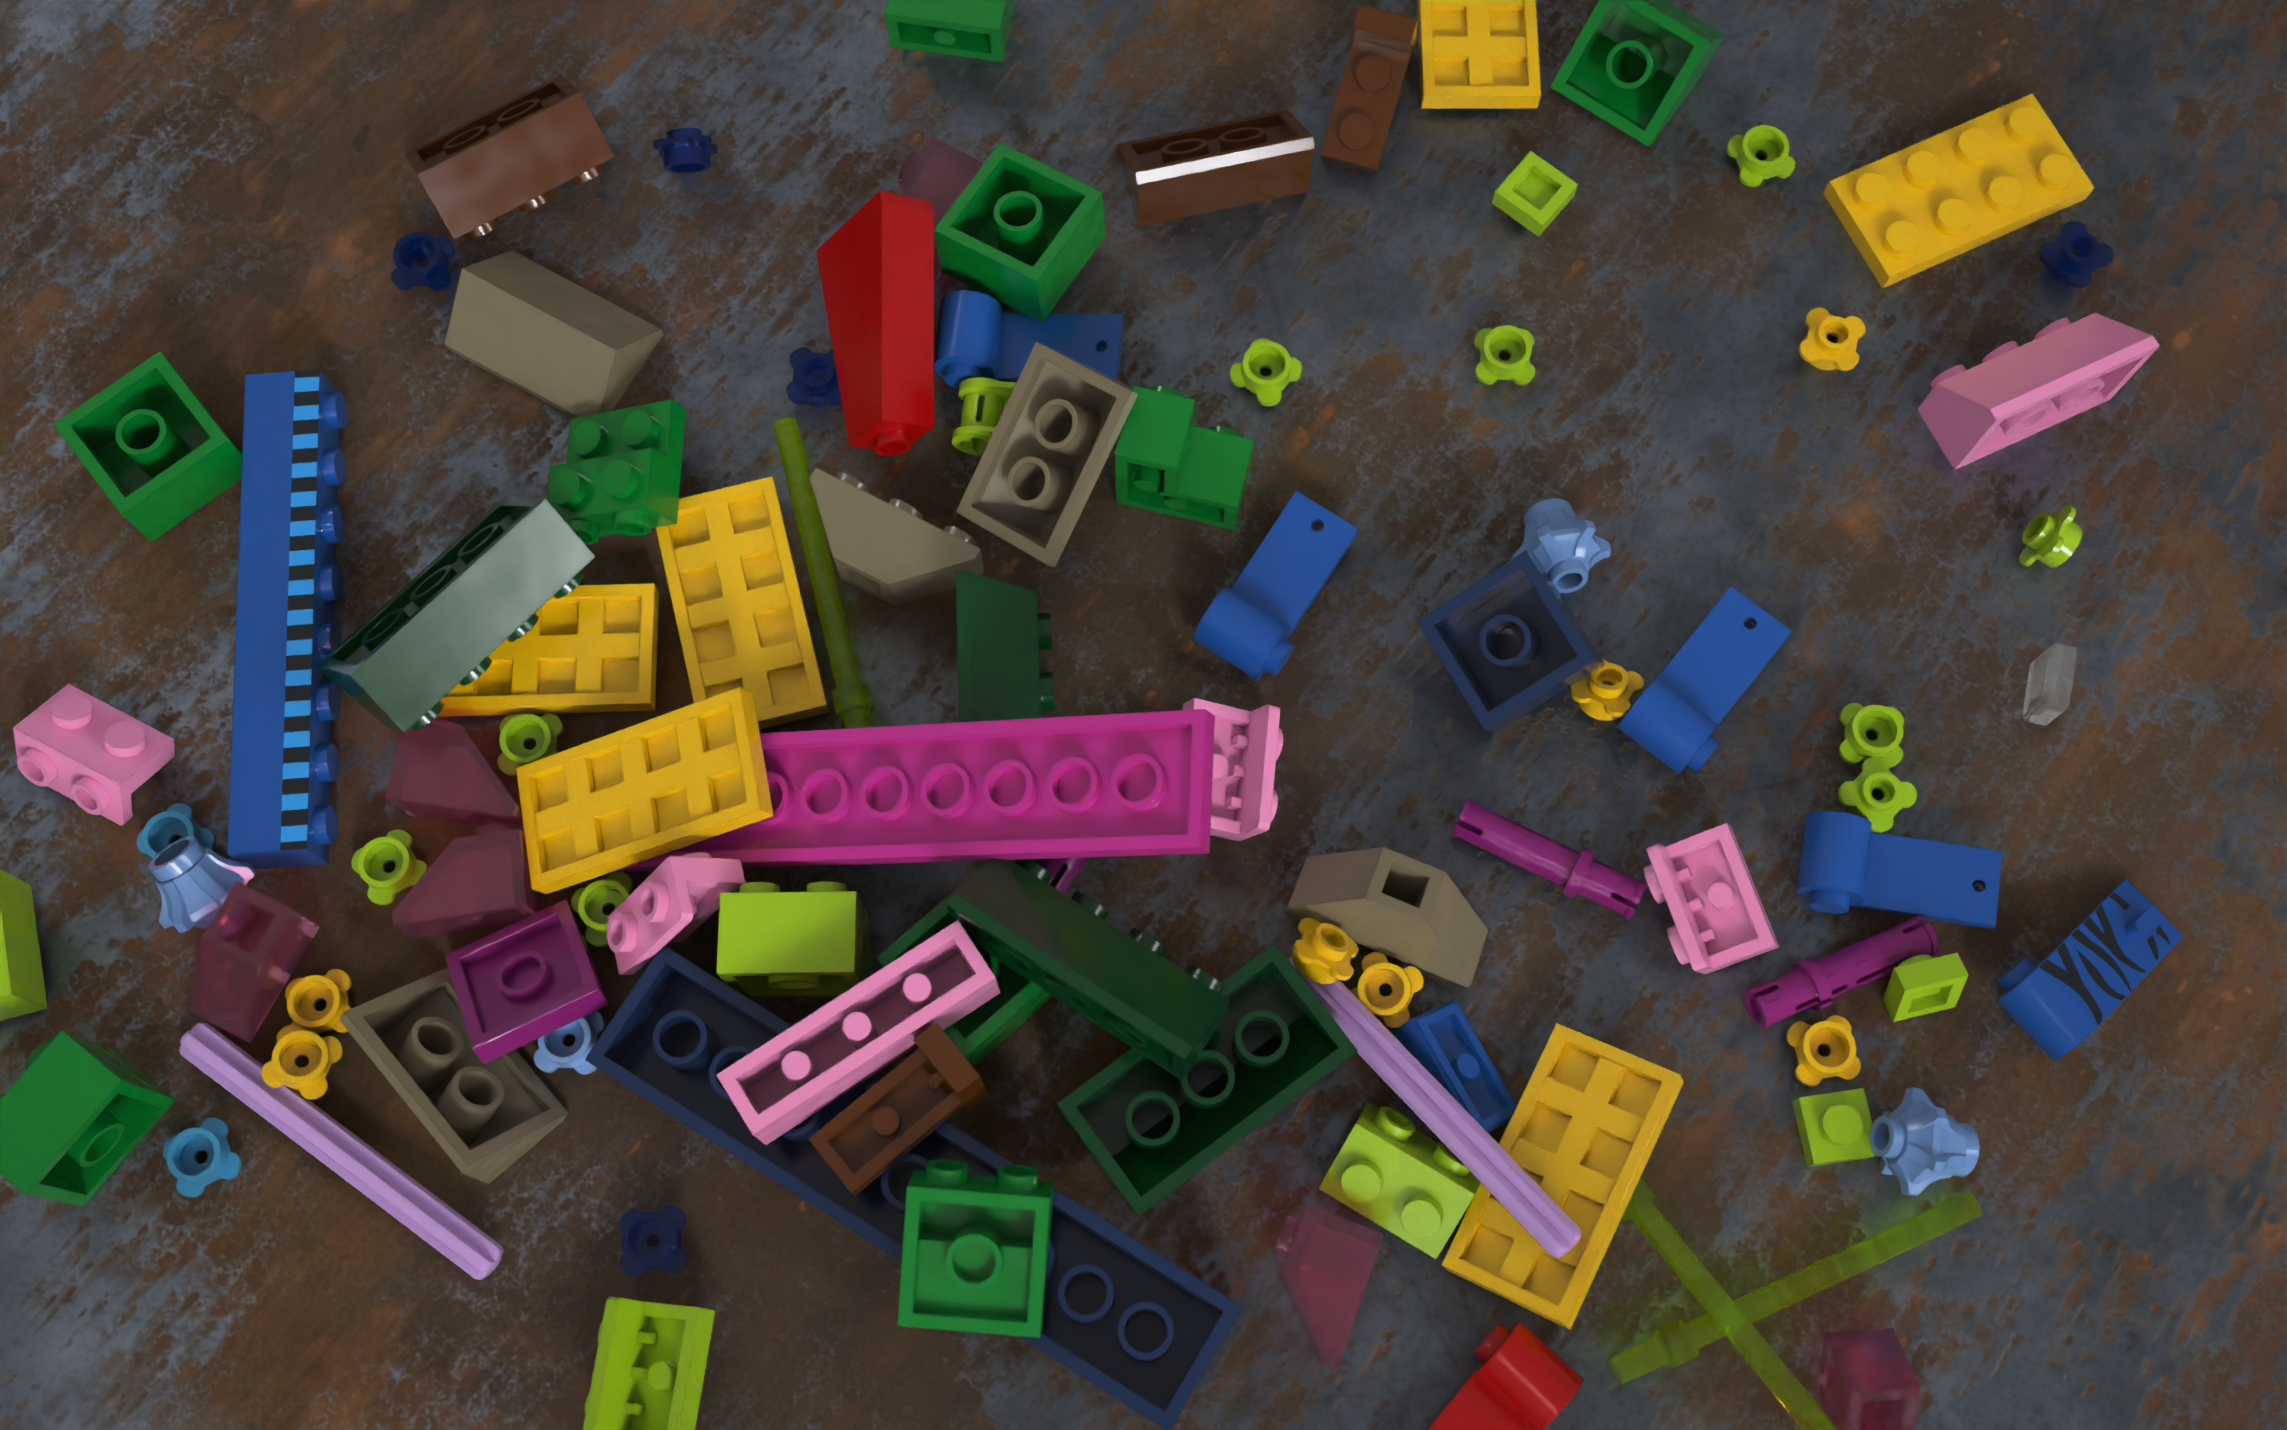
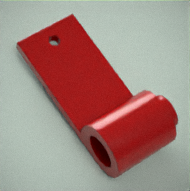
[1427,1321,1584,1430]

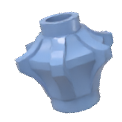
[1512,498,1611,593]
[148,835,255,935]
[1869,1087,1980,1196]

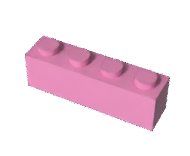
[717,920,1000,1145]

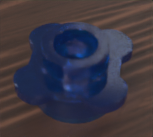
[653,128,718,174]
[2039,221,2113,288]
[391,232,456,292]
[786,347,842,408]
[619,1205,688,1277]

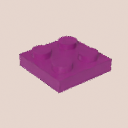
[445,899,609,1064]

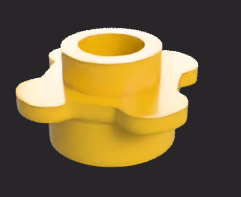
[1798,307,1866,371]
[1570,659,1644,721]
[1292,918,1359,984]
[1351,952,1424,1028]
[285,969,352,1034]
[1786,1015,1861,1087]
[261,1024,343,1100]

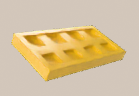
[1417,0,1541,109]
[1823,93,2095,289]
[656,476,830,730]
[436,583,659,717]
[516,687,774,894]
[1442,1023,1684,1330]

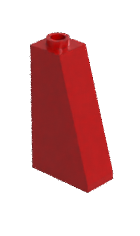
[816,190,934,456]

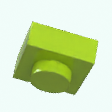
[1492,151,1578,237]
[1883,952,1969,1022]
[1792,1088,1876,1167]

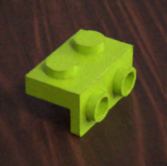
[1318,1103,1480,1259]
[583,1297,716,1430]

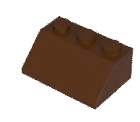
[405,75,615,240]

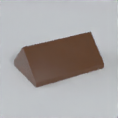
[1117,109,1315,227]

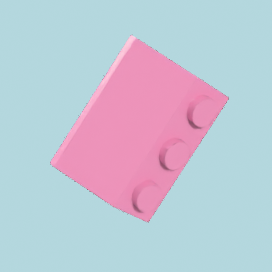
[1917,313,2160,470]

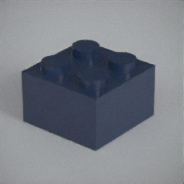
[1417,550,1605,732]

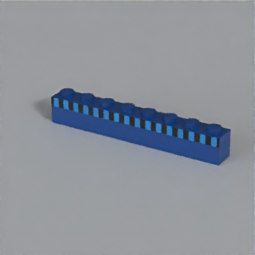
[227,369,347,869]

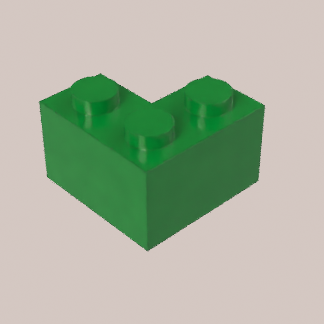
[1115,386,1254,530]

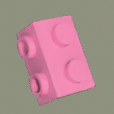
[13,684,175,826]
[1183,698,1283,841]
[1643,823,1779,975]
[607,852,746,975]

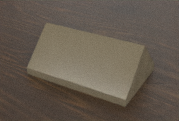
[445,250,664,418]
[956,341,1138,567]
[339,967,568,1184]

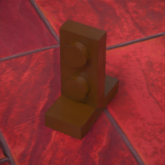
[1320,4,1417,173]
[809,1022,989,1196]

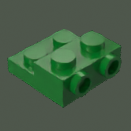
[546,399,686,545]
[898,1159,1054,1338]

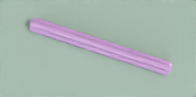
[1288,956,1582,1259]
[179,1022,504,1280]

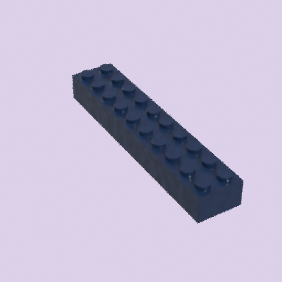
[585,946,1242,1430]

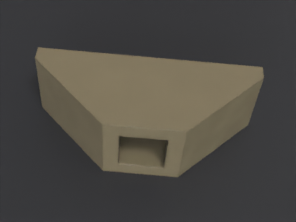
[810,468,985,606]
[1285,847,1488,988]

